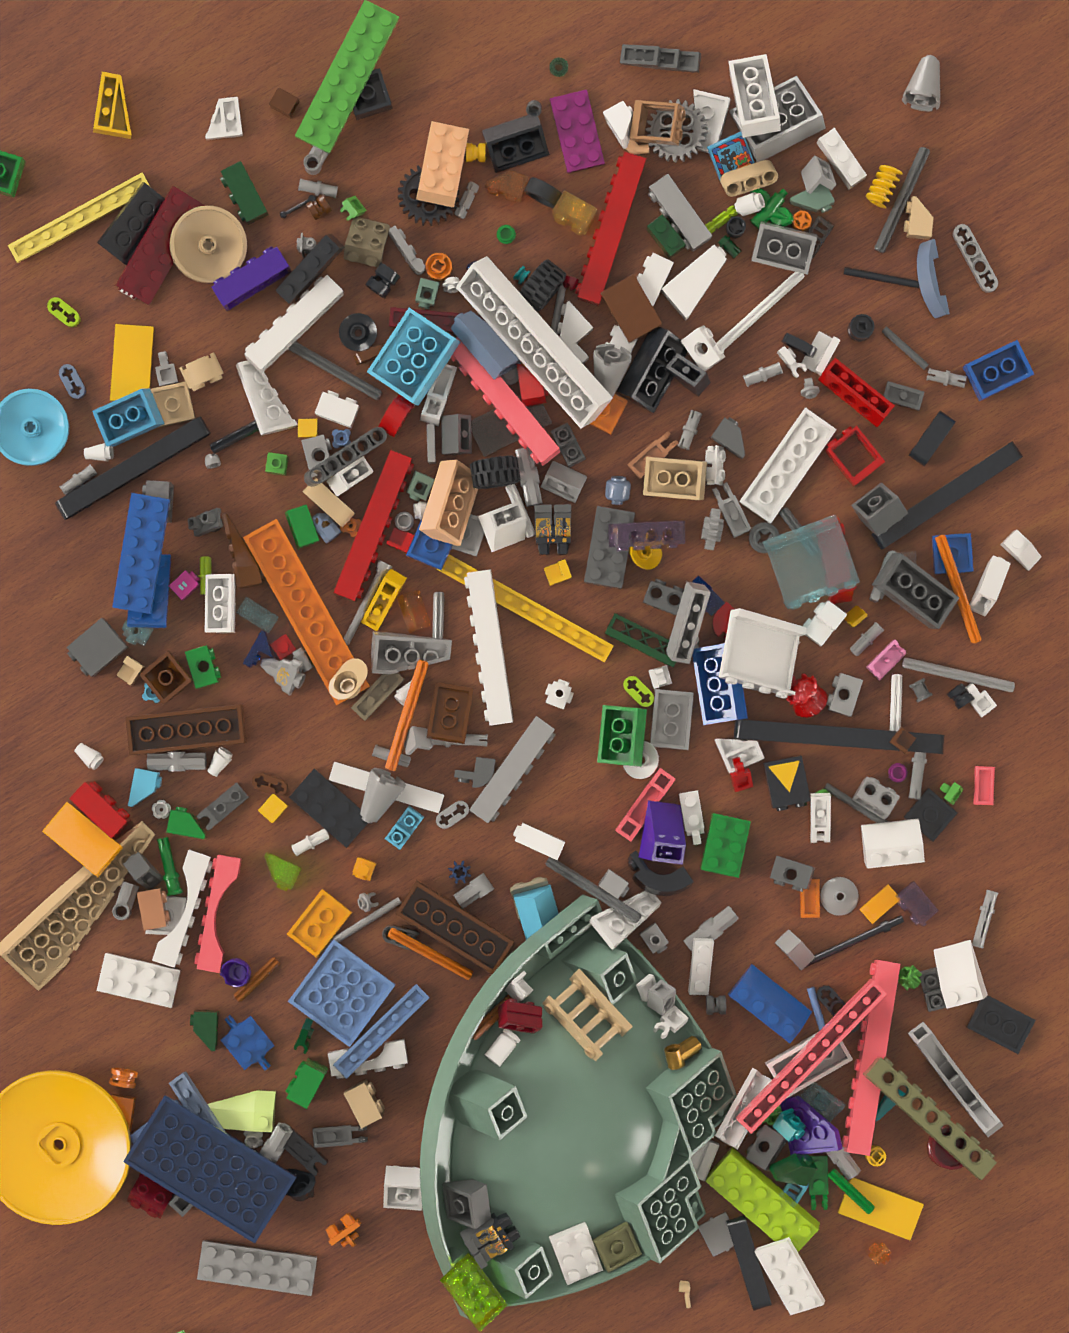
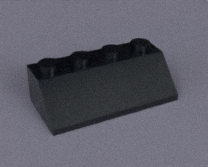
[616,327,688,413]

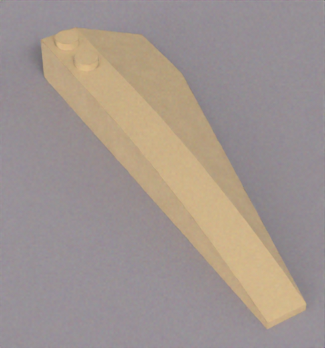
[0,821,155,991]

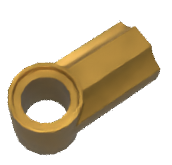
[664,1036,702,1070]

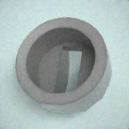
[205,453,221,469]

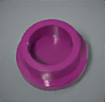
[888,763,908,782]

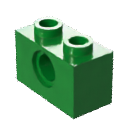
[185,645,221,689]

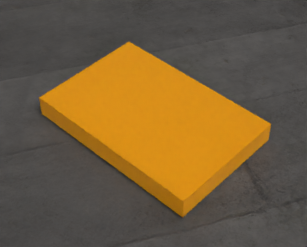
[287,889,353,958]

